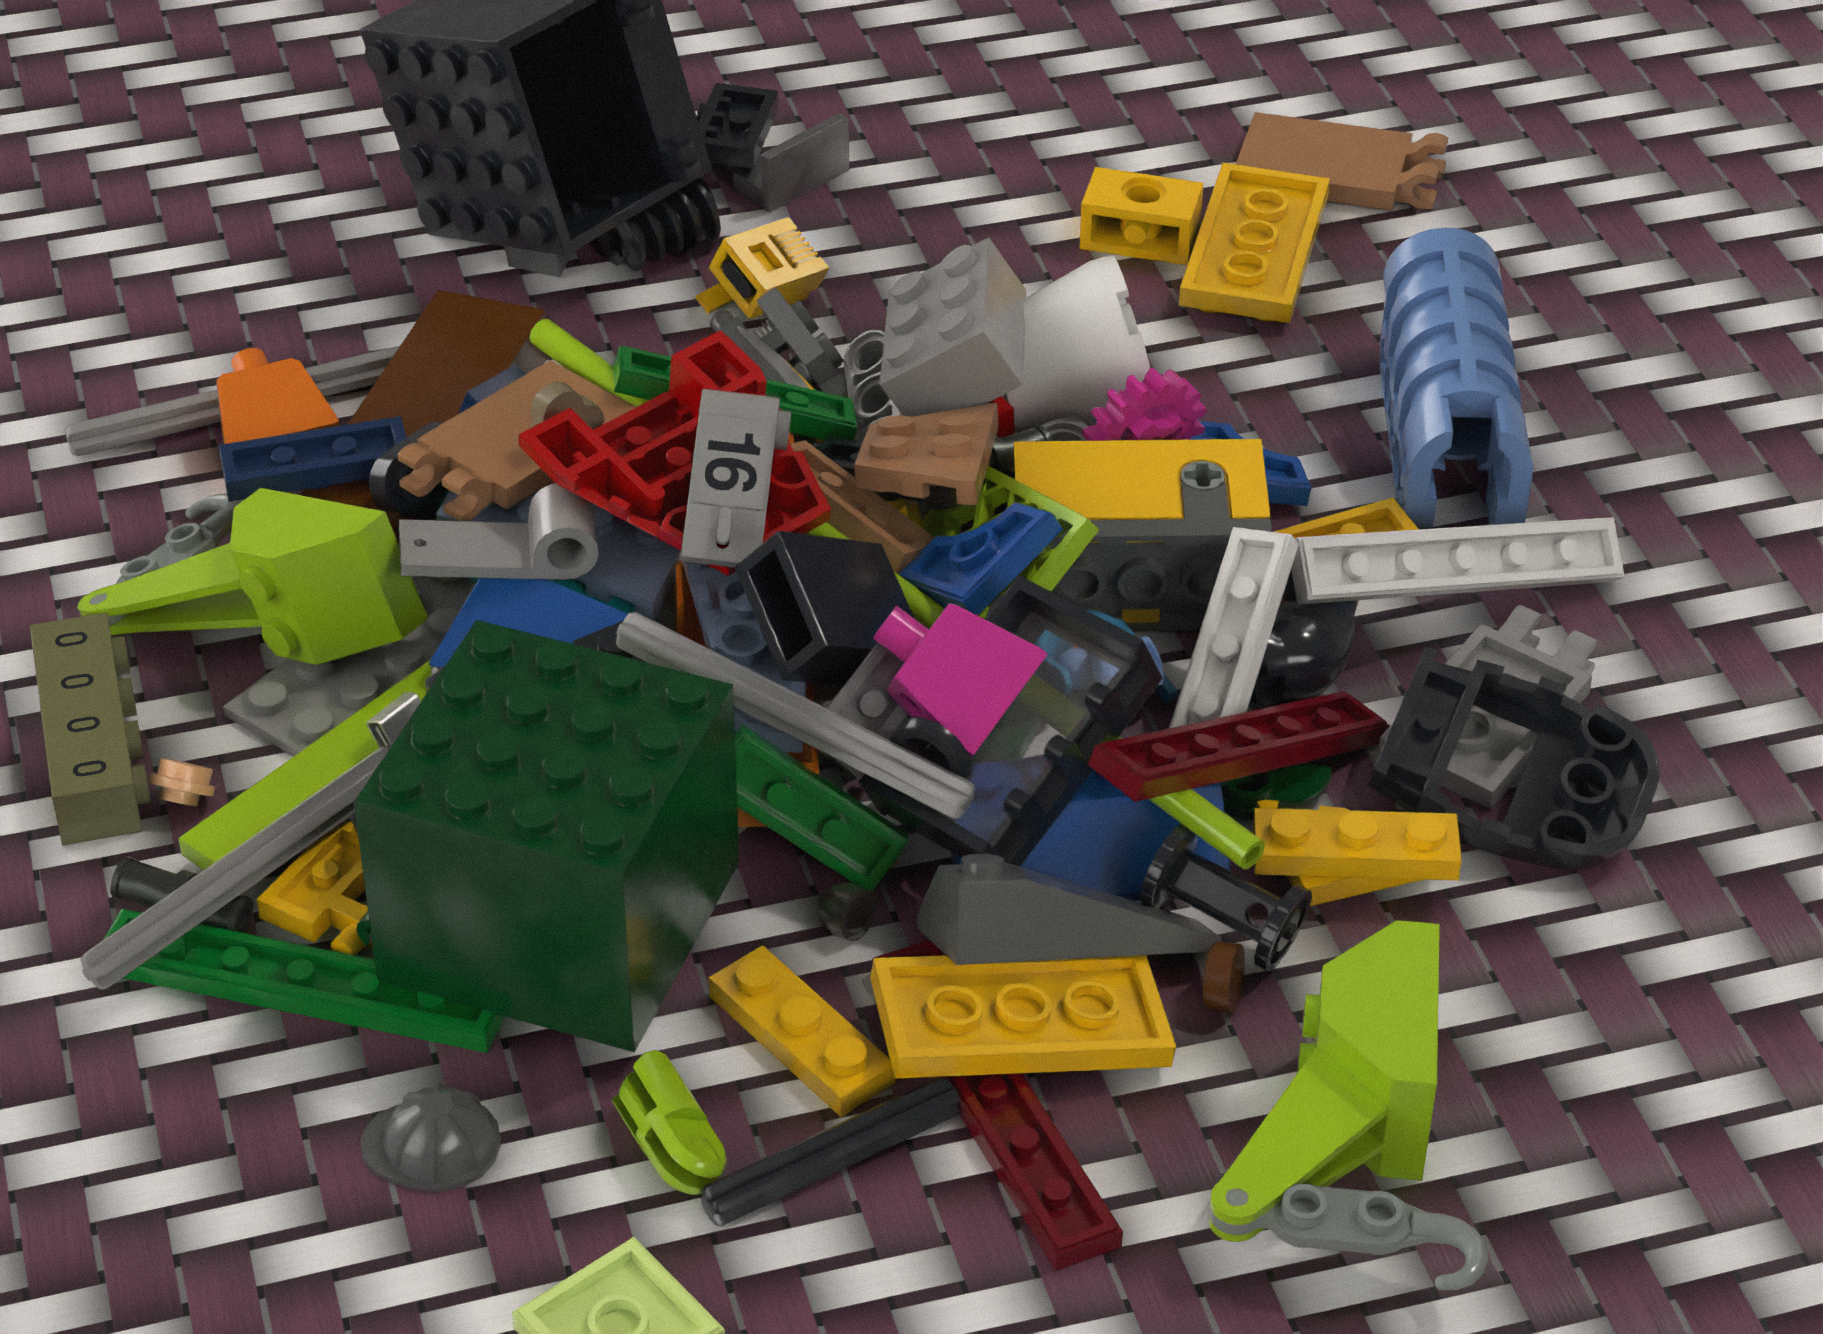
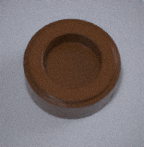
[1202,941,1245,1013]

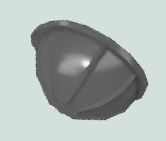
[360,1082,501,1192]

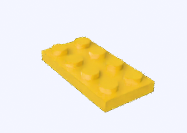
[1179,162,1330,323]
[870,955,1176,1079]

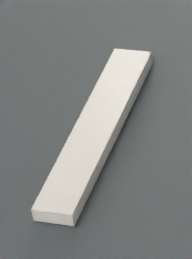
[1291,517,1625,605]

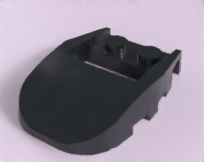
[1368,646,1660,870]

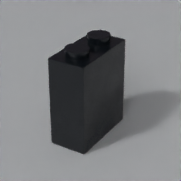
[735,531,915,685]

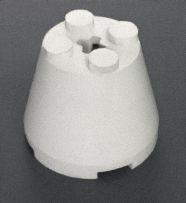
[1002,255,1150,434]

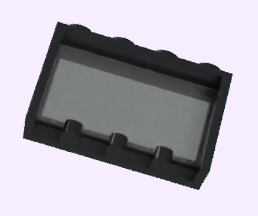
[859,575,1163,867]

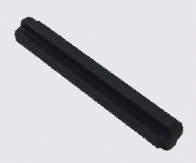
[701,1077,961,1226]

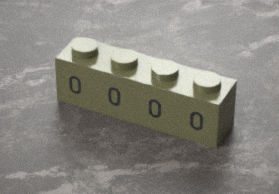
[30,613,151,846]

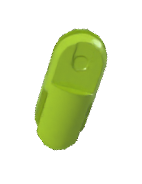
[611,1050,727,1195]

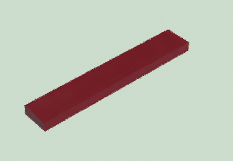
[1088,691,1390,802]
[872,940,1123,1271]

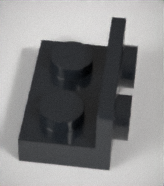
[696,83,778,180]

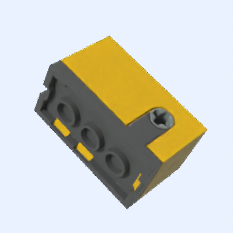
[1013,439,1272,632]

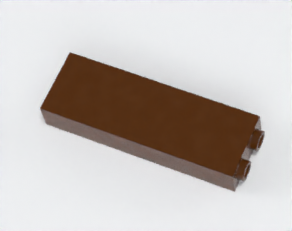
[300,290,549,544]

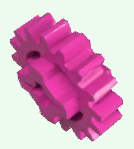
[1082,368,1207,441]

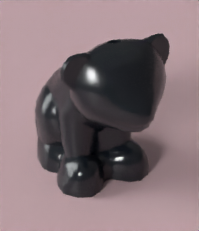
[1248,569,1359,710]

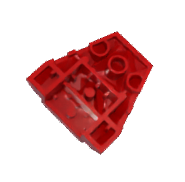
[518,330,831,576]

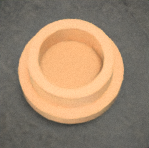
[148,758,216,807]

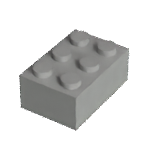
[880,237,1026,417]

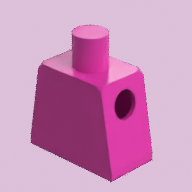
[873,603,1048,759]

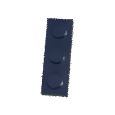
[218,416,407,502]

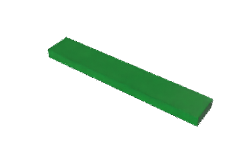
[103,908,505,1053]

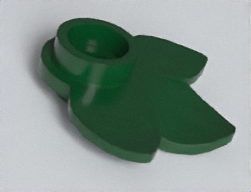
[1220,764,1332,820]

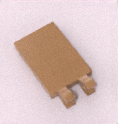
[1236,112,1448,211]
[397,360,636,521]

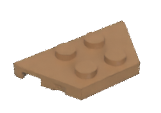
[854,403,999,505]

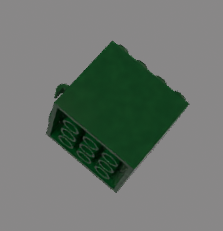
[354,620,740,1052]

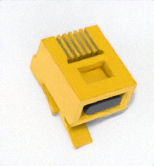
[695,217,829,319]

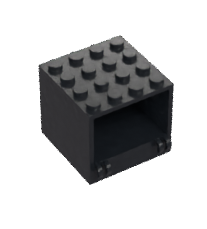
[359,0,712,256]

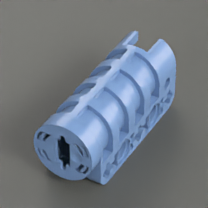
[1379,228,1533,529]

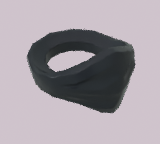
[890,716,973,800]

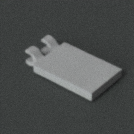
[1379,605,1598,810]

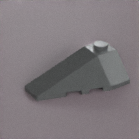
[917,854,1222,965]

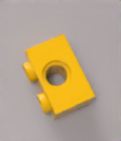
[1079,167,1203,265]

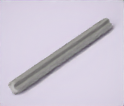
[65,346,400,456]
[616,612,975,819]
[80,746,390,989]

